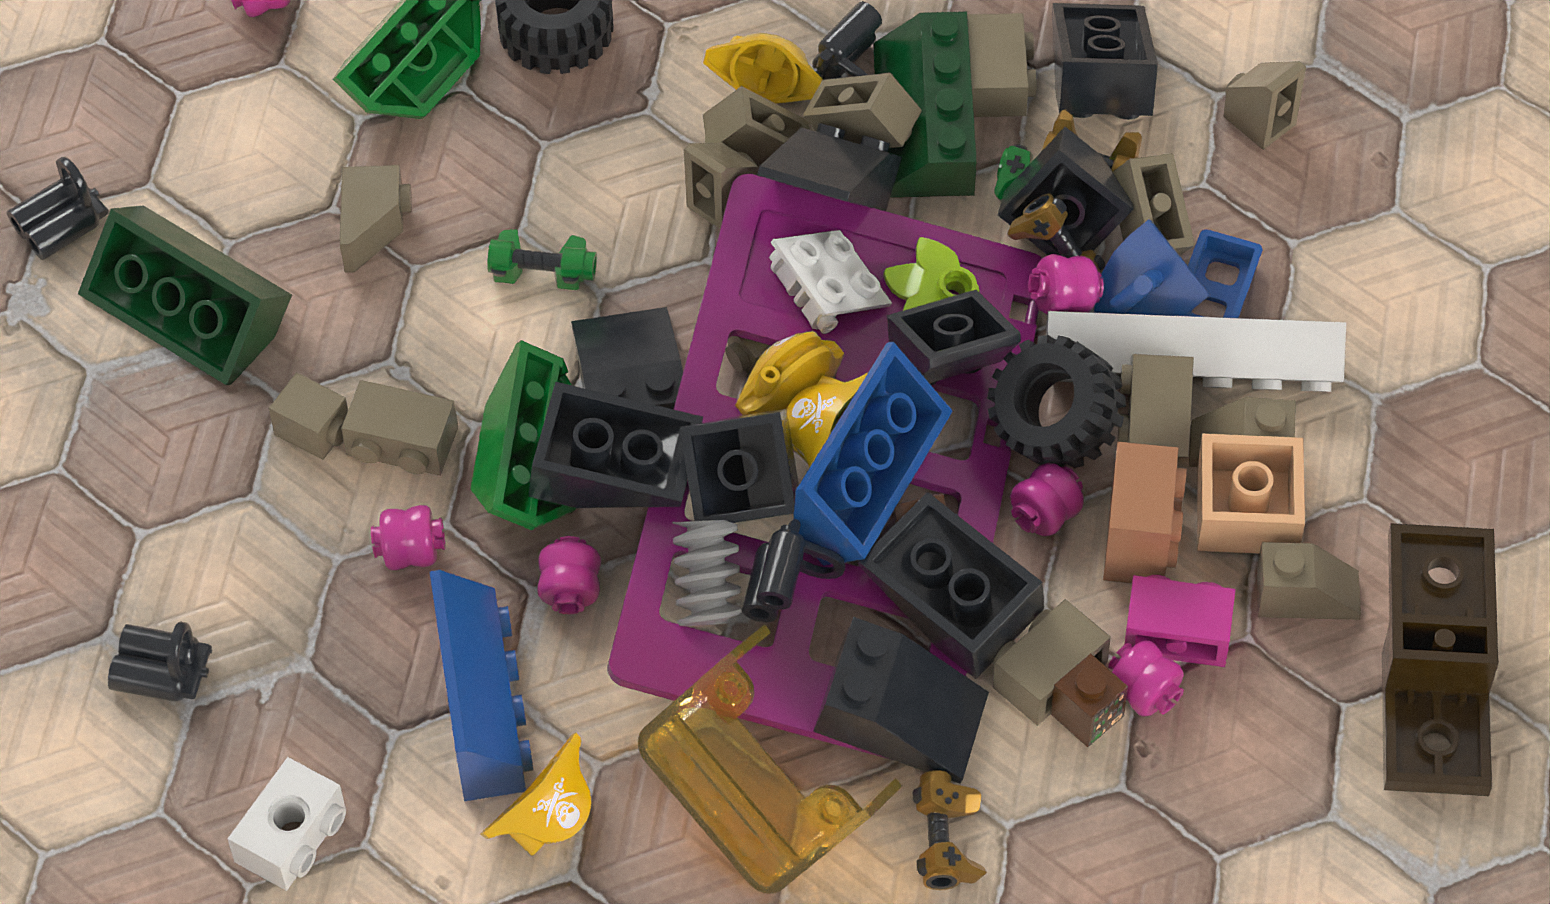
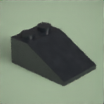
[1052,3,1158,120]
[757,123,902,211]
[571,307,683,409]
[528,382,703,508]
[858,492,1045,679]
[813,617,989,784]

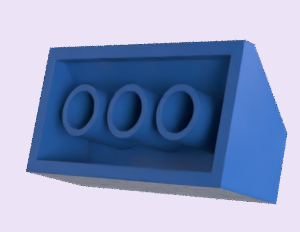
[794,342,953,566]
[429,570,534,801]

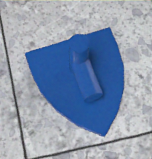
[1094,219,1211,316]

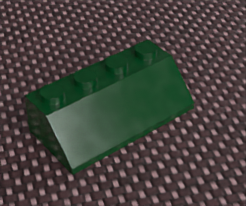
[873,11,977,198]
[78,205,292,385]

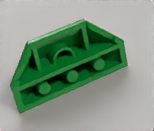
[332,0,481,119]
[470,340,576,530]

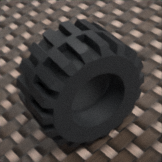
[495,0,614,74]
[987,335,1126,469]

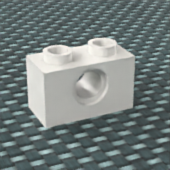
[228,757,346,891]

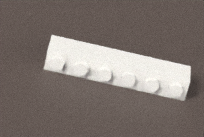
[1046,311,1346,392]

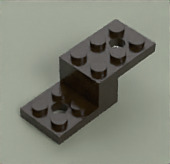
[1382,523,1499,796]

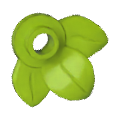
[883,237,979,311]

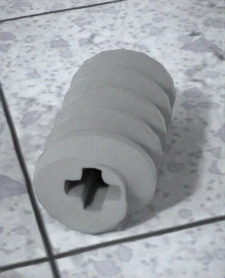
[672,520,742,626]

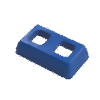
[1183,229,1263,318]

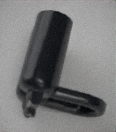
[812,1,882,80]
[7,157,109,260]
[742,519,846,623]
[108,621,213,701]

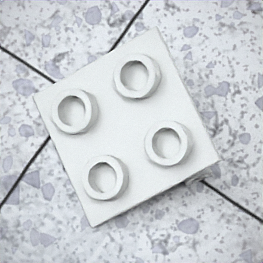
[769,230,892,333]

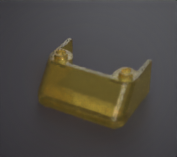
[638,624,902,894]

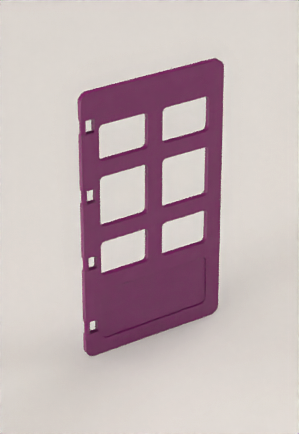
[607,174,1042,759]

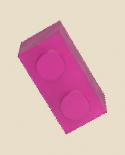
[1124,575,1236,667]

